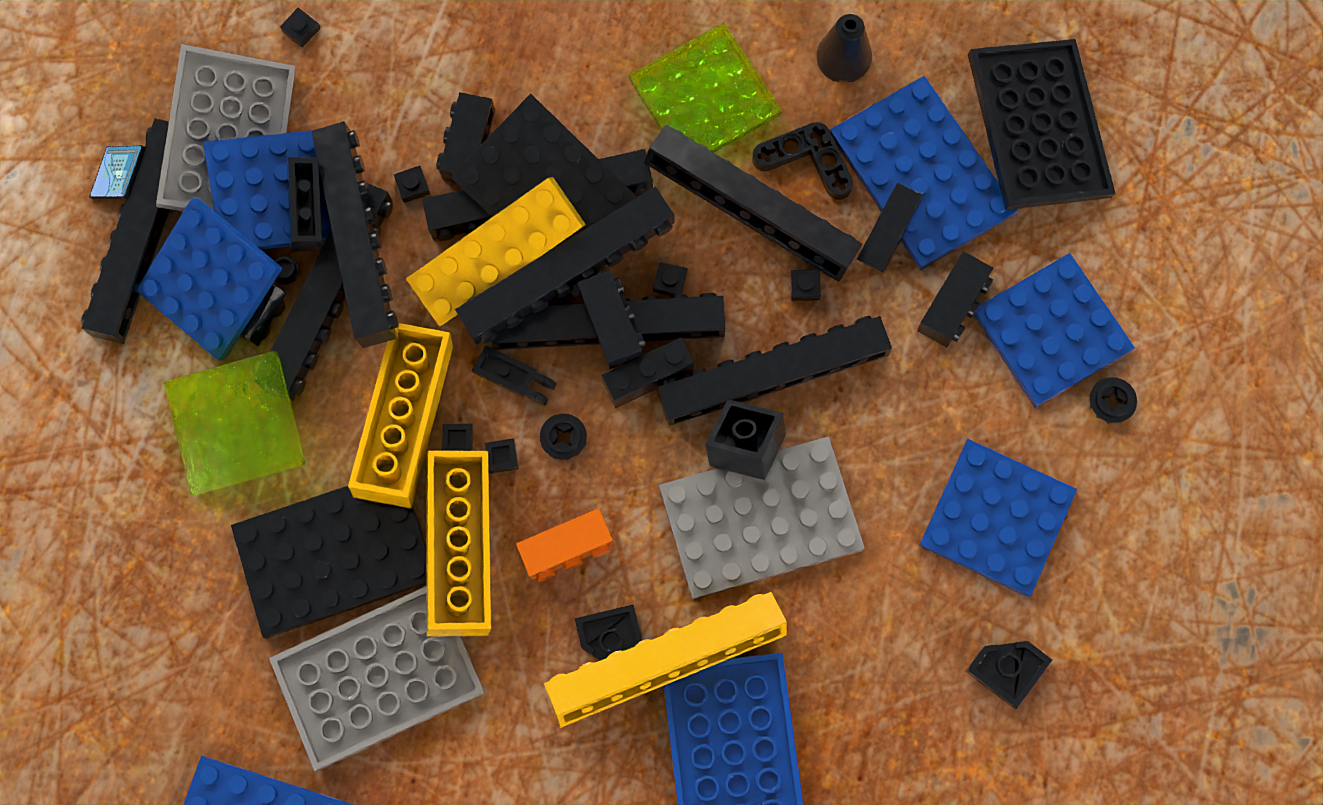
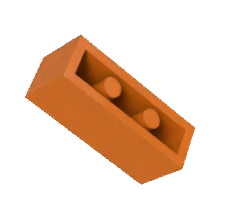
[516,508,614,582]

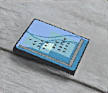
[89,145,145,199]

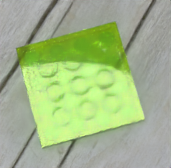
[628,22,782,153]
[163,351,306,496]

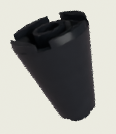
[817,14,872,82]

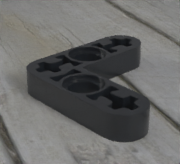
[752,122,853,200]

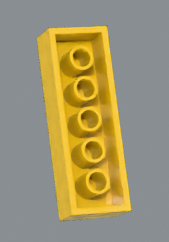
[406,177,586,327]
[348,323,453,509]
[426,451,491,637]

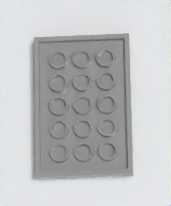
[156,44,296,211]
[659,436,865,600]
[269,587,485,771]

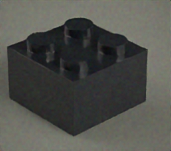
[706,399,786,480]

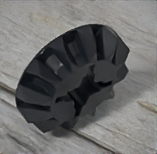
[1089,377,1137,424]
[540,413,587,460]

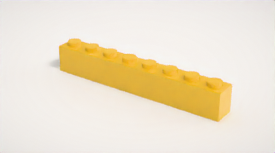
[544,592,787,728]

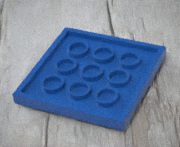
[203,130,332,250]
[137,198,282,361]
[973,253,1135,408]
[919,439,1077,597]

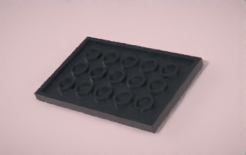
[968,39,1116,210]
[450,93,637,297]
[231,486,426,639]

